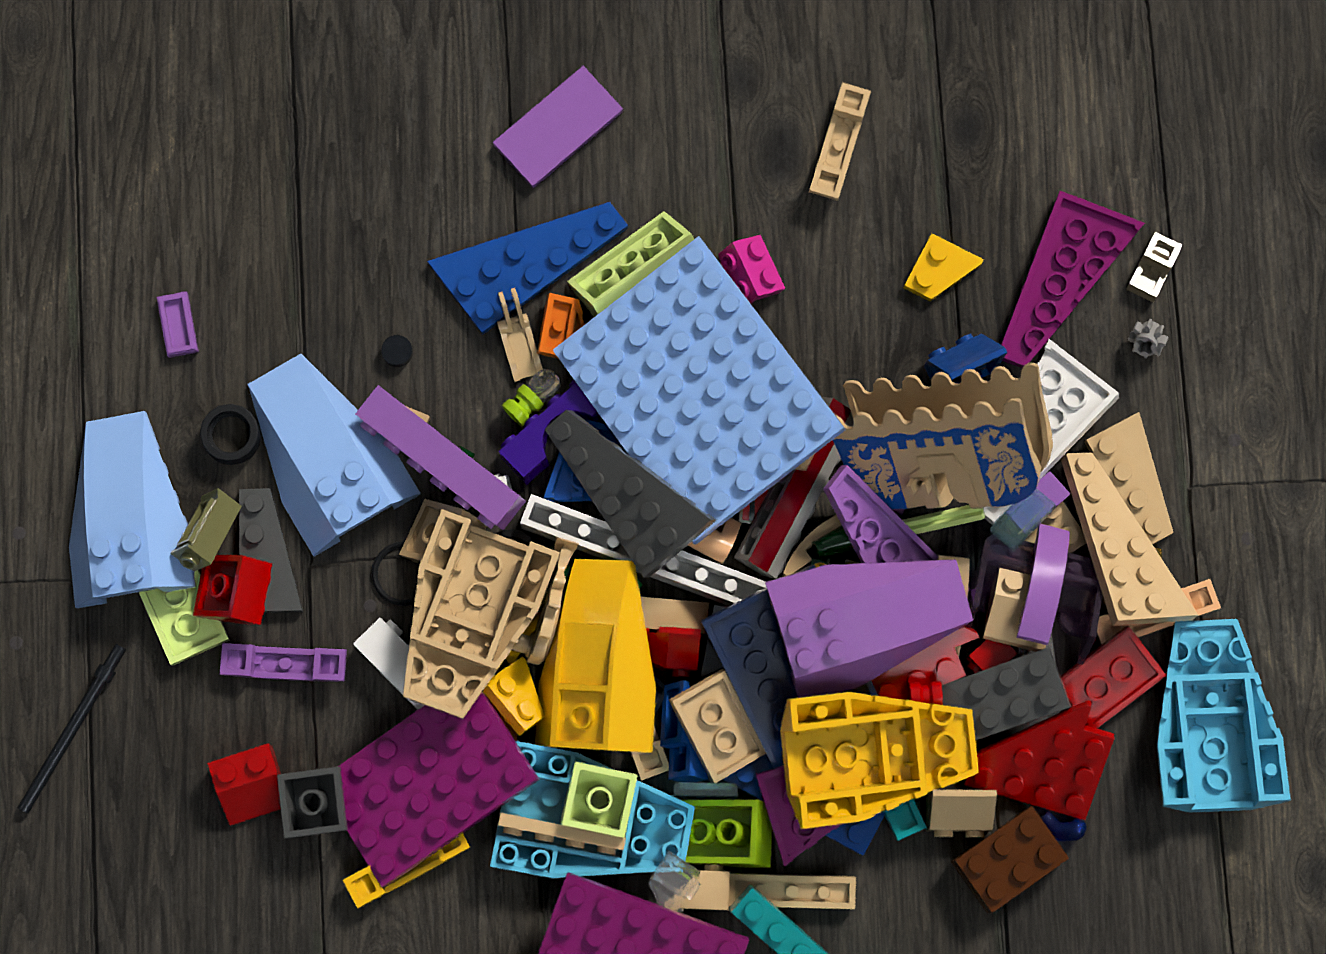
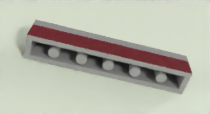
[734,397,854,579]

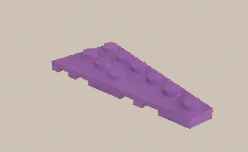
[823,465,971,592]

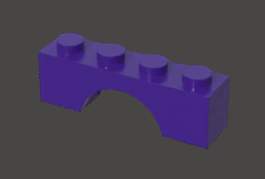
[499,379,602,485]

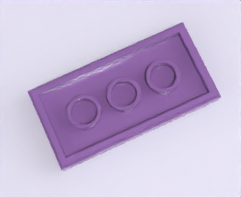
[493,66,623,189]

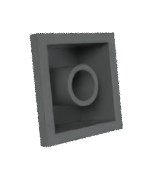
[277,766,348,838]

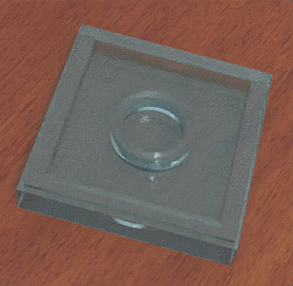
[672,782,738,799]

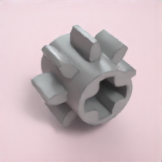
[1128,319,1168,359]

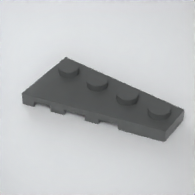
[239,488,303,613]

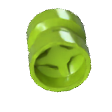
[501,384,544,427]

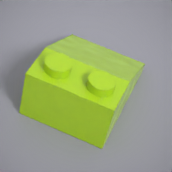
[681,800,772,868]

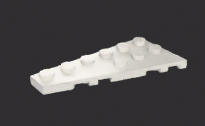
[984,339,1119,527]

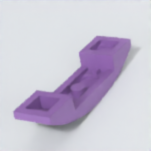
[1016,523,1070,645]
[220,643,347,682]

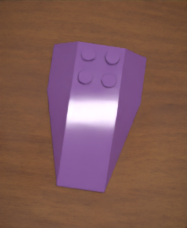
[765,559,973,698]

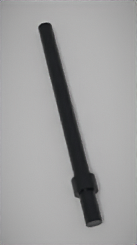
[17,644,126,814]

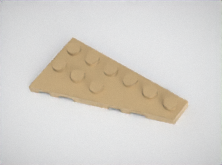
[1061,452,1198,626]

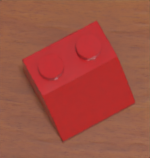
[193,555,272,625]
[207,743,281,826]

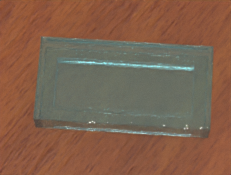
[990,488,1056,551]

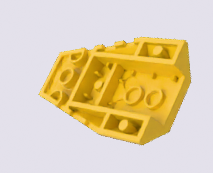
[780,692,979,829]

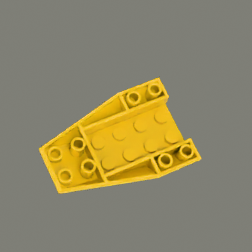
[535,559,656,753]

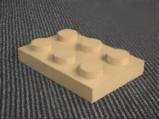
[669,669,766,784]

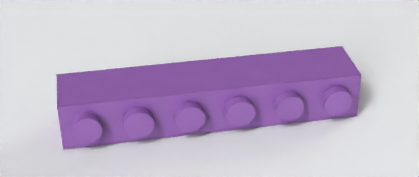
[355,385,526,530]

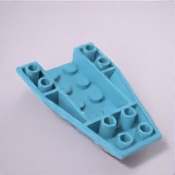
[490,741,695,878]

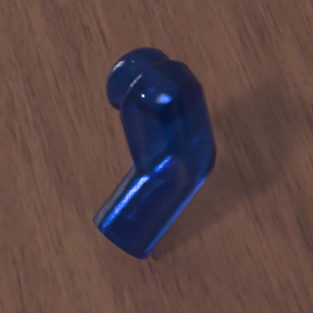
[1041,811,1087,842]

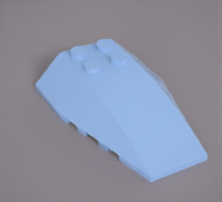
[248,354,421,557]
[69,411,196,609]

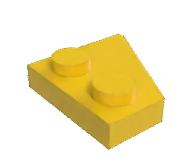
[904,233,984,302]
[483,656,545,736]

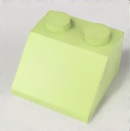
[560,762,638,838]

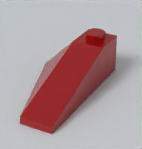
[646,626,701,678]

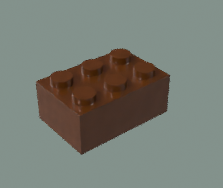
[951,806,1069,914]

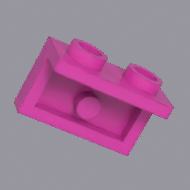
[718,235,785,304]

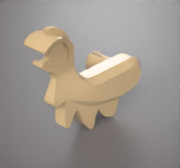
[512,537,579,665]

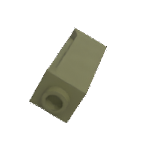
[170,488,242,572]

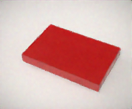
[1060,625,1167,729]

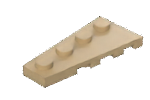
[1084,412,1174,545]

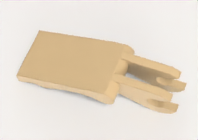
[497,288,544,382]

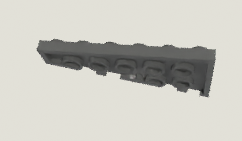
[545,410,716,578]

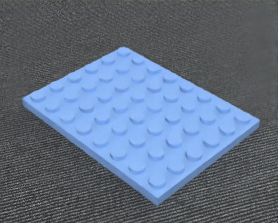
[553,236,846,545]

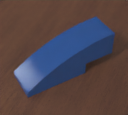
[660,680,708,784]

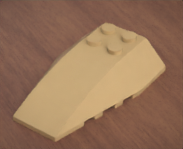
[403,509,560,719]

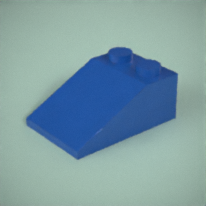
[924,333,1007,384]

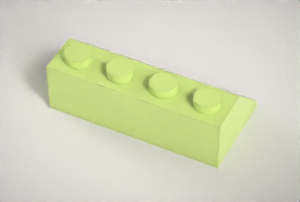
[567,211,694,317]

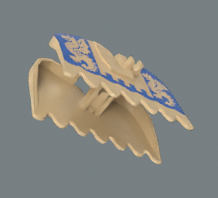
[833,363,1053,509]

